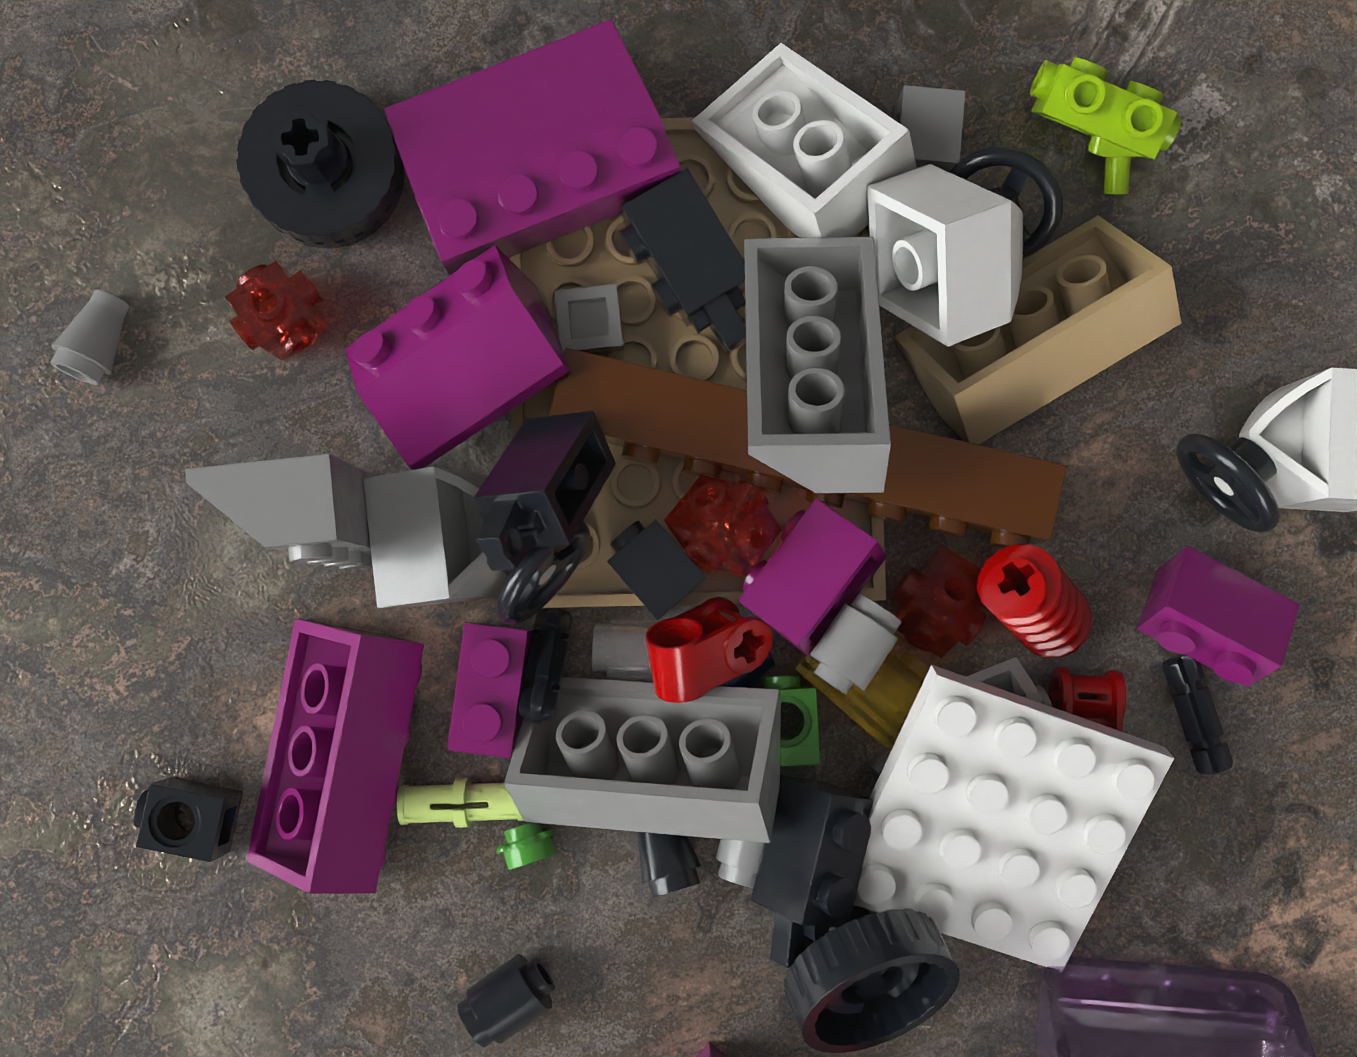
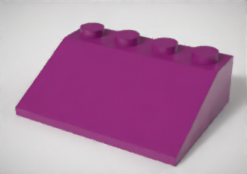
[384,19,680,275]

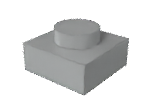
[554,284,624,354]

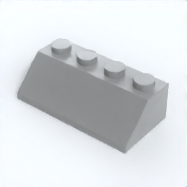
[744,237,891,493]
[185,454,374,569]
[504,677,781,843]

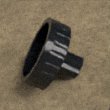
[236,80,405,249]
[783,905,960,1053]

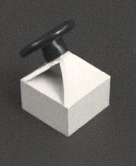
[867,147,1063,347]
[1176,368,1357,533]

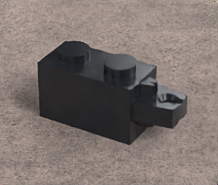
[619,168,746,354]
[474,411,616,571]
[751,775,874,968]

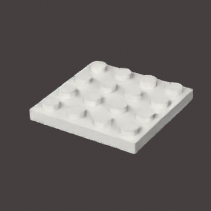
[854,665,1174,972]

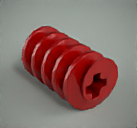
[977,544,1092,658]

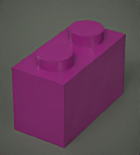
[738,499,887,658]
[1137,546,1300,687]
[447,623,534,758]

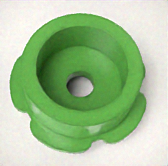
[496,822,556,870]

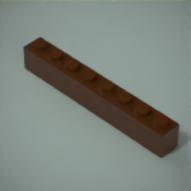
[549,348,1067,548]

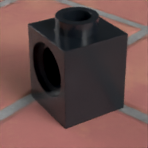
[607,519,706,620]
[134,777,243,862]

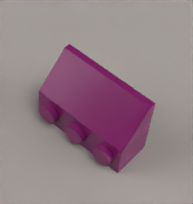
[345,244,570,470]

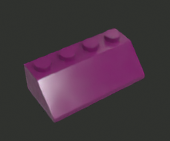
[246,618,424,894]

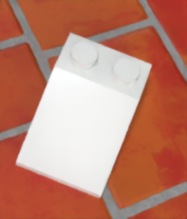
[691,43,917,238]

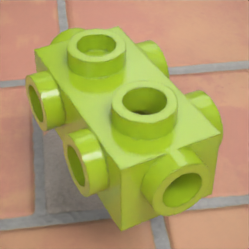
[1030,57,1182,194]

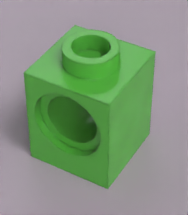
[759,675,820,767]

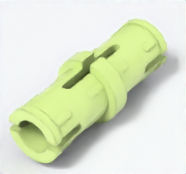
[397,778,524,828]

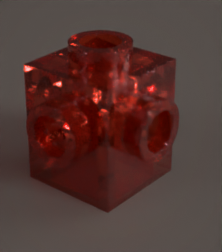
[225,260,330,360]
[664,474,782,578]
[892,544,987,658]

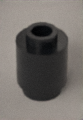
[457,954,555,1047]

